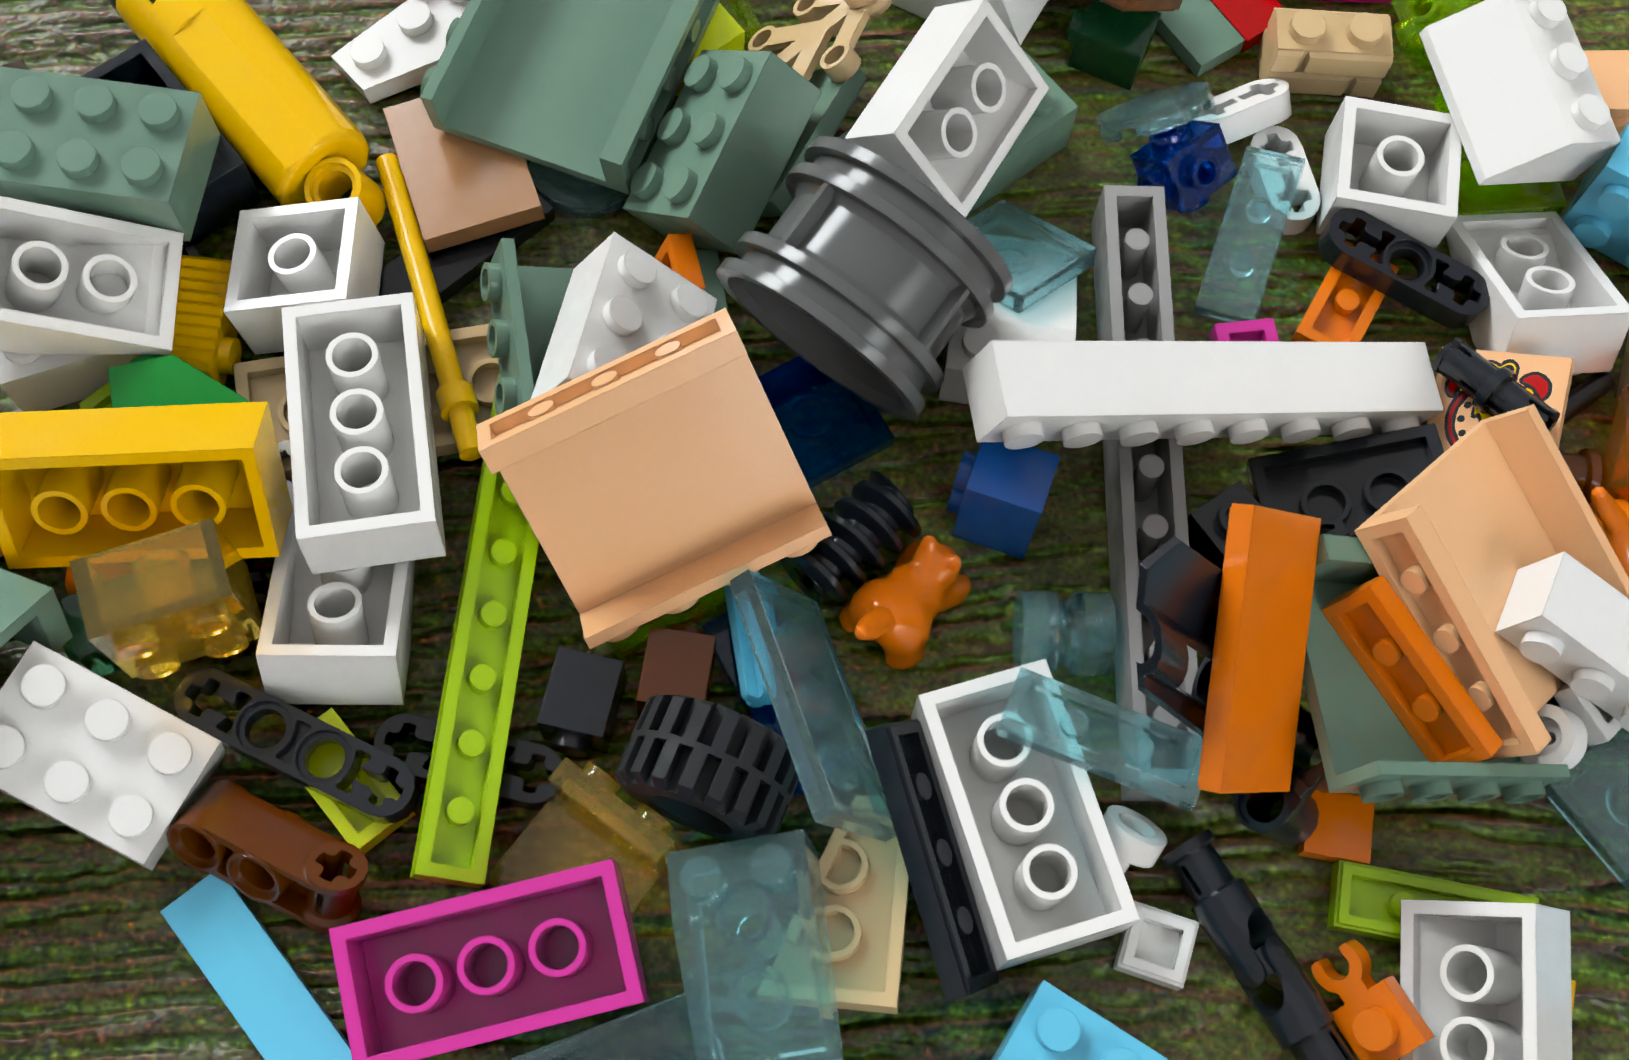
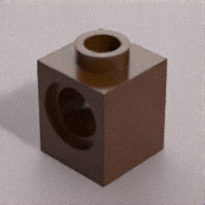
[636,624,716,719]

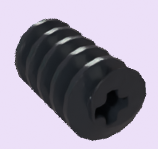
[780,470,922,604]

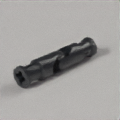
[1159,828,1355,1060]

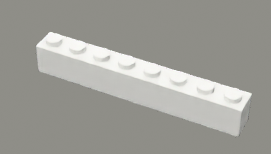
[962,340,1444,450]

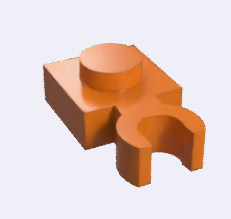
[1311,939,1435,1060]

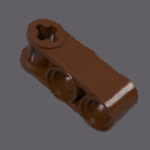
[166,780,368,934]

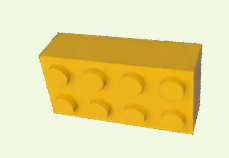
[0,401,293,569]

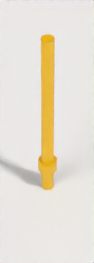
[376,153,481,461]

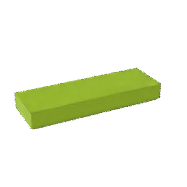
[1327,859,1539,944]

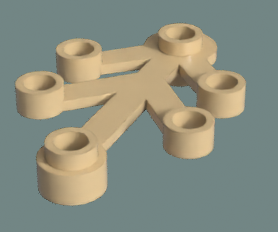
[748,0,893,83]

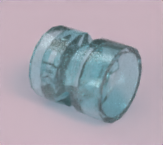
[1012,590,1117,677]

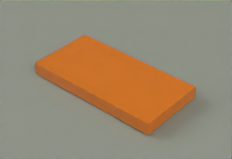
[1198,503,1321,794]

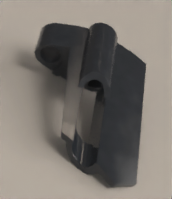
[1136,536,1329,846]

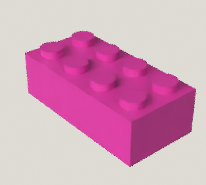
[329,858,650,1060]

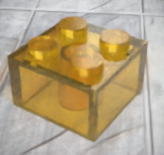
[69,518,262,680]

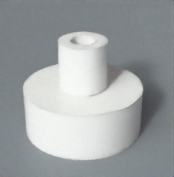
[1518,704,1588,770]
[1103,805,1168,874]

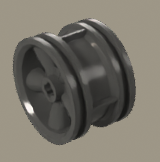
[716,136,1013,420]

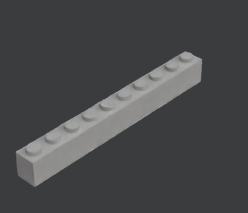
[1091,185,1203,802]

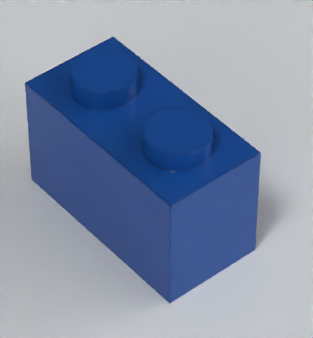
[946,442,1060,559]

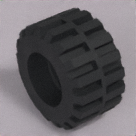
[614,695,805,845]

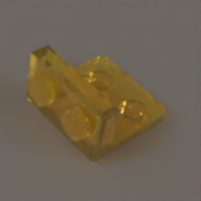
[490,757,677,914]

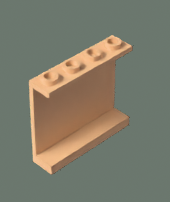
[476,308,832,649]
[1355,404,1629,760]

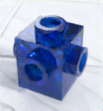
[1130,119,1238,213]

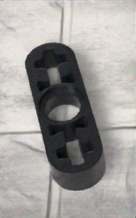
[1318,209,1490,329]
[374,713,567,811]

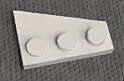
[331,0,469,104]

